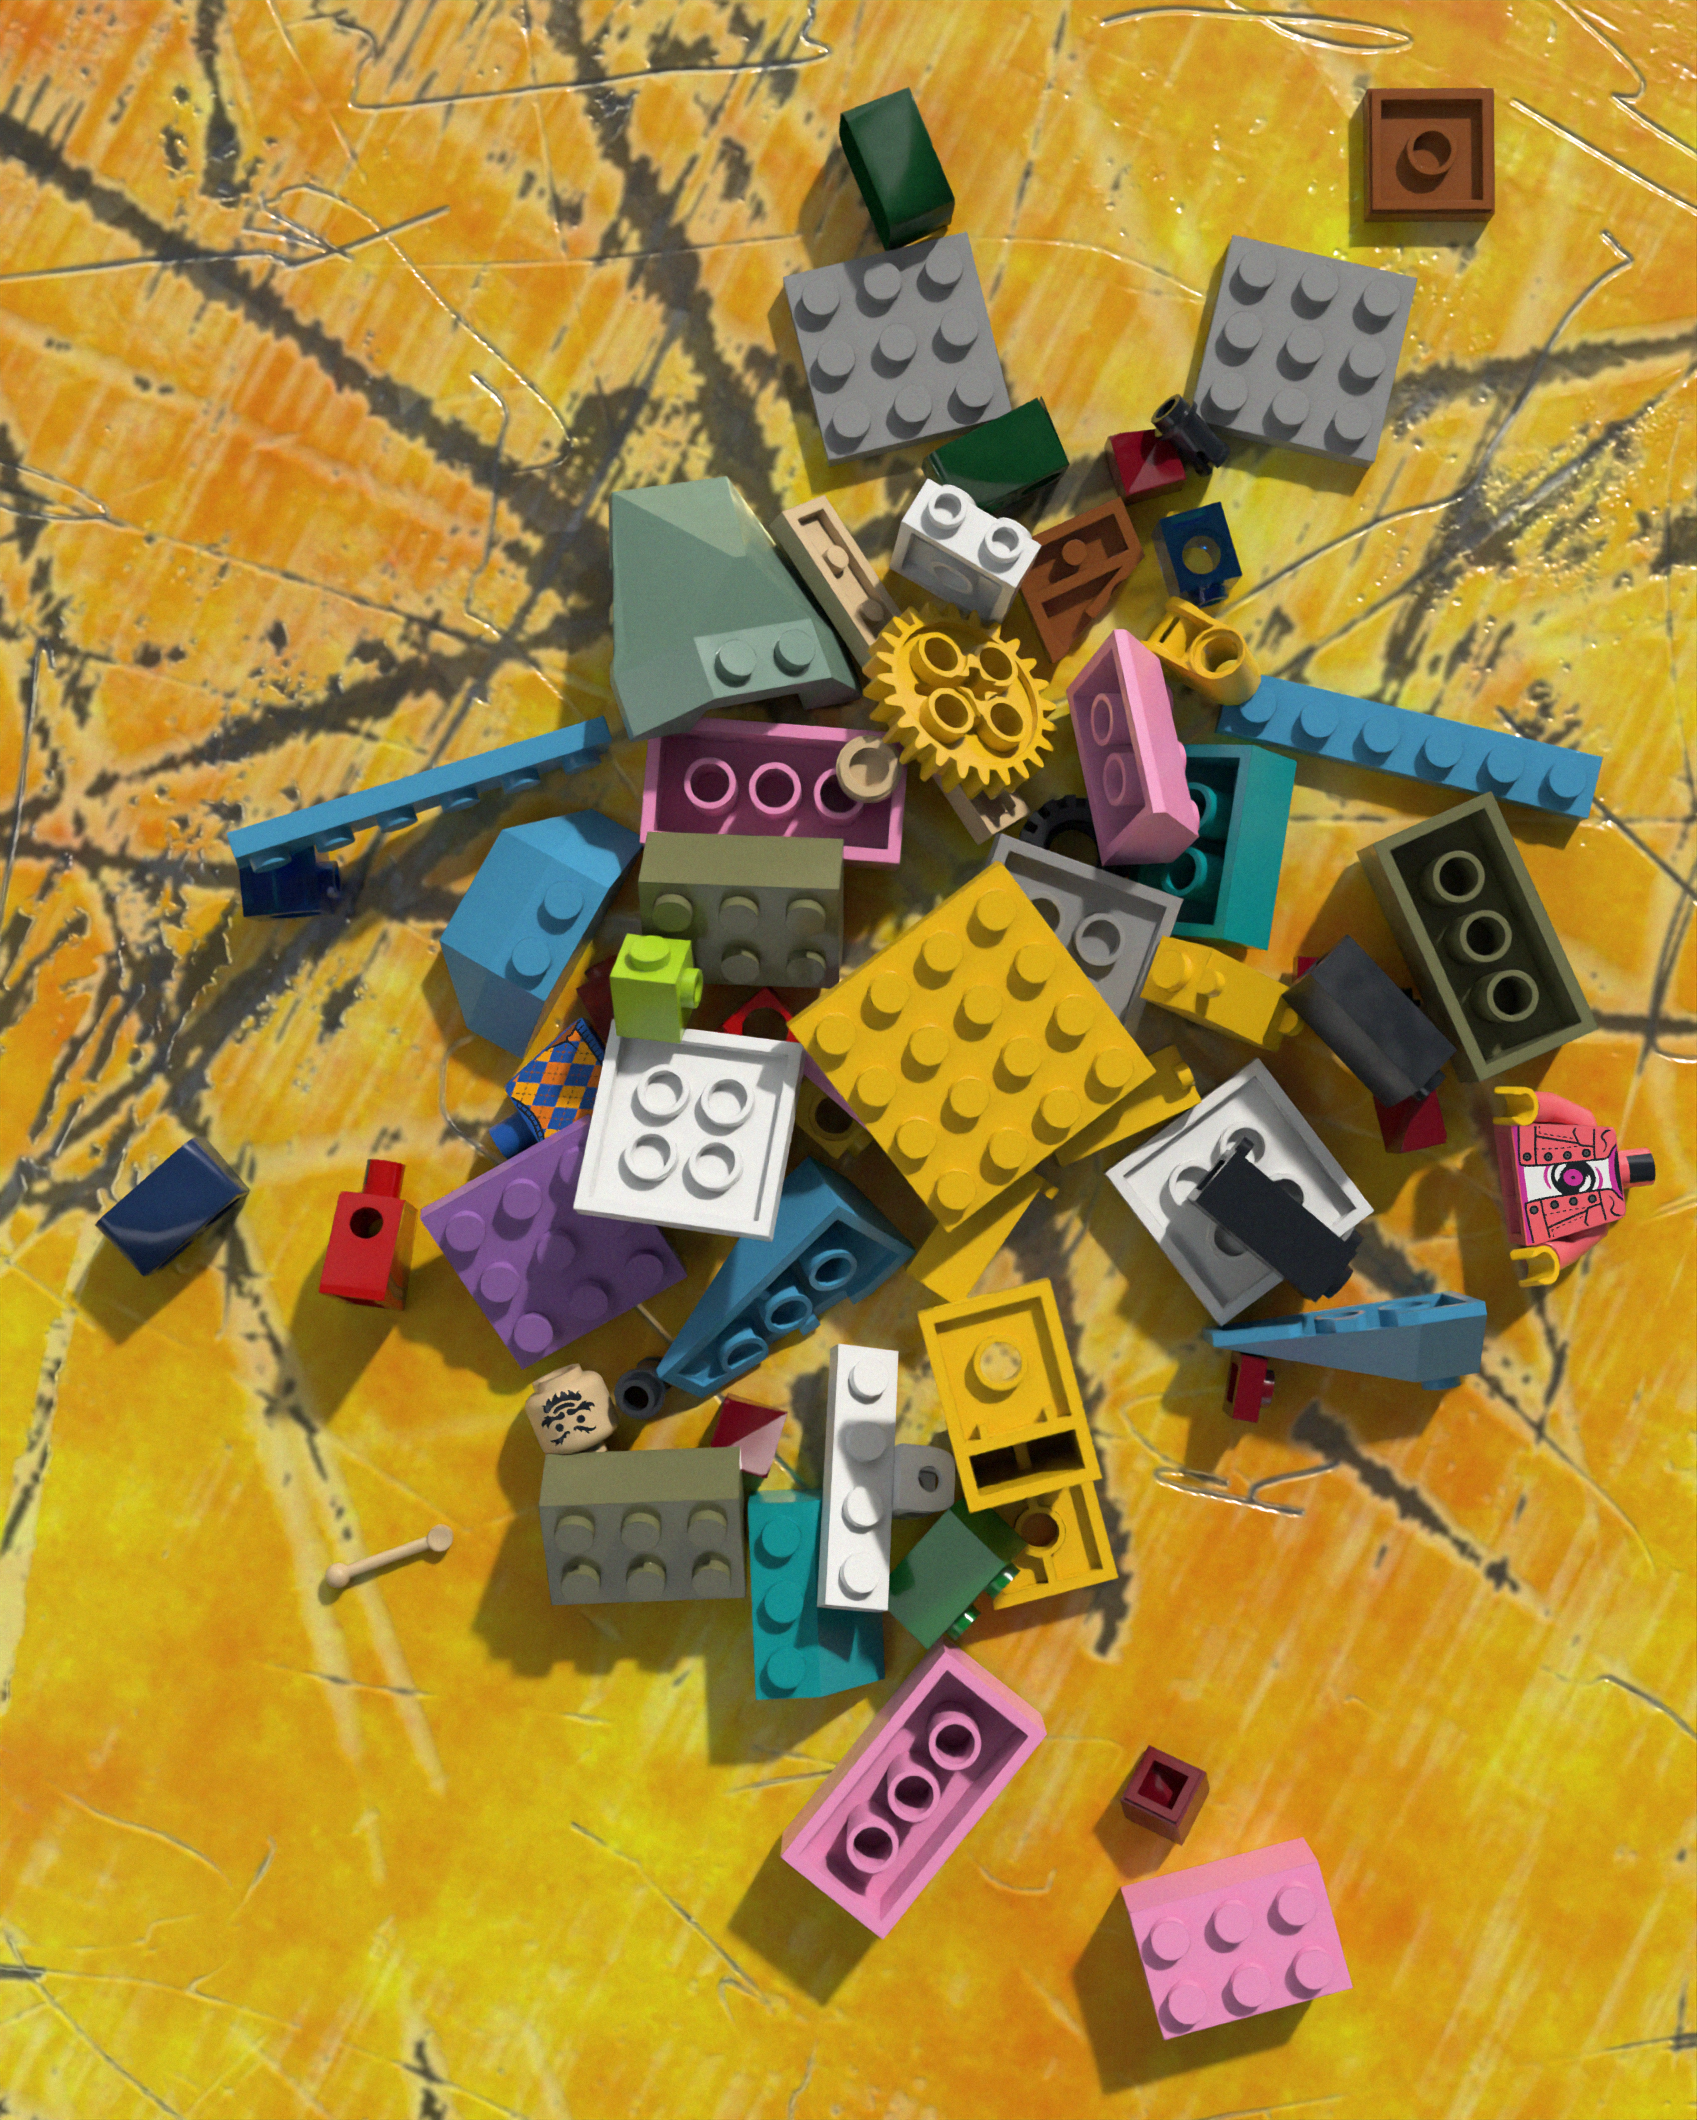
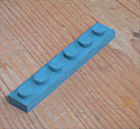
[1214,674,1603,821]
[226,716,612,873]

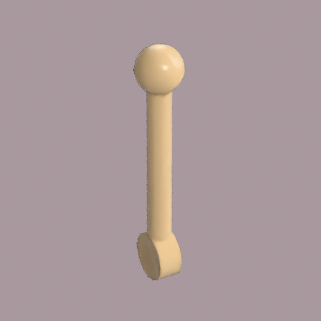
[325,1524,454,1588]

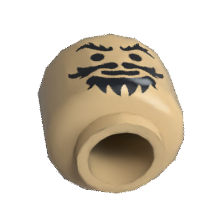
[525,1363,619,1455]

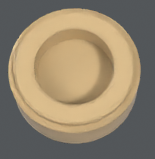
[836,735,902,804]

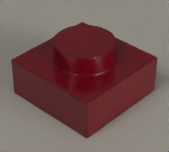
[1222,1350,1275,1423]

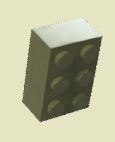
[638,831,844,989]
[539,1446,747,1605]

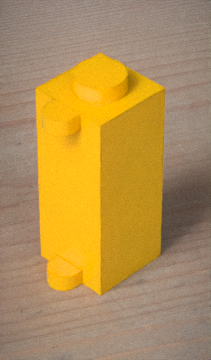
[1140,935,1305,1053]
[1043,1044,1202,1168]
[904,1164,1059,1303]

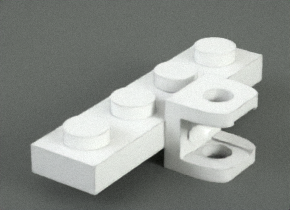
[817,1344,955,1613]

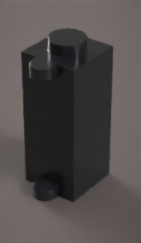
[1281,934,1457,1109]
[1186,1135,1364,1303]

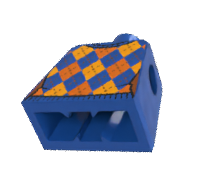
[488,1017,606,1160]

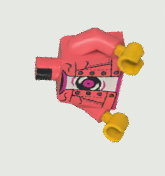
[1493,1086,1656,1287]

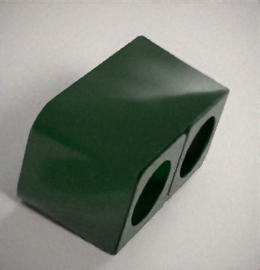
[839,87,955,252]
[921,396,1070,515]

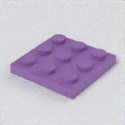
[420,1114,688,1370]

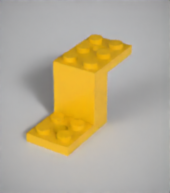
[917,1277,1118,1611]

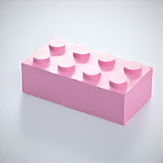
[640,717,908,871]
[781,1635,1047,1940]

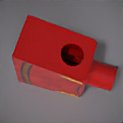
[318,1159,418,1311]

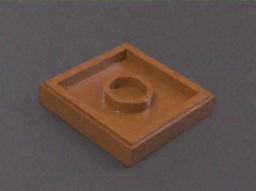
[1363,88,1495,222]

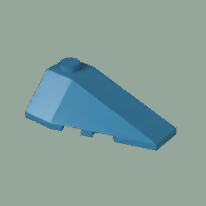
[656,1155,916,1398]
[1202,1291,1487,1390]

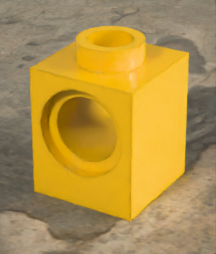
[794,1077,874,1160]

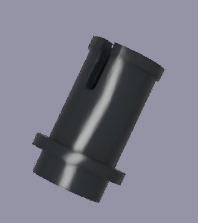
[1151,394,1231,477]
[614,1355,671,1419]

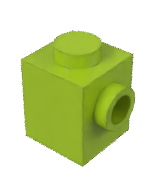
[610,934,703,1044]

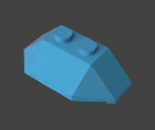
[439,809,643,1059]

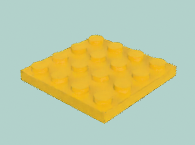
[786,860,1157,1233]

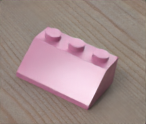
[1066,629,1200,866]

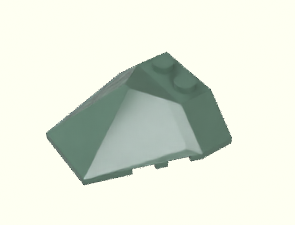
[608,476,863,743]

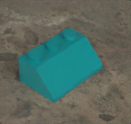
[1129,744,1297,951]
[748,1488,885,1700]

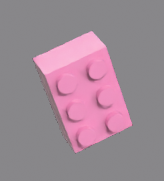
[1120,1837,1353,2040]

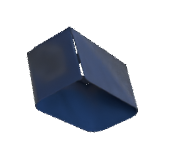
[95,1136,250,1277]

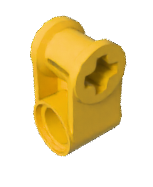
[1140,596,1261,706]

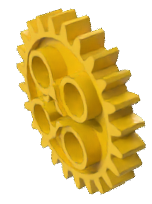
[862,602,1058,800]

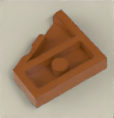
[1018,496,1145,664]

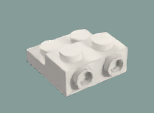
[889,479,1041,627]

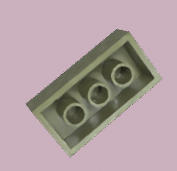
[1356,791,1599,1082]

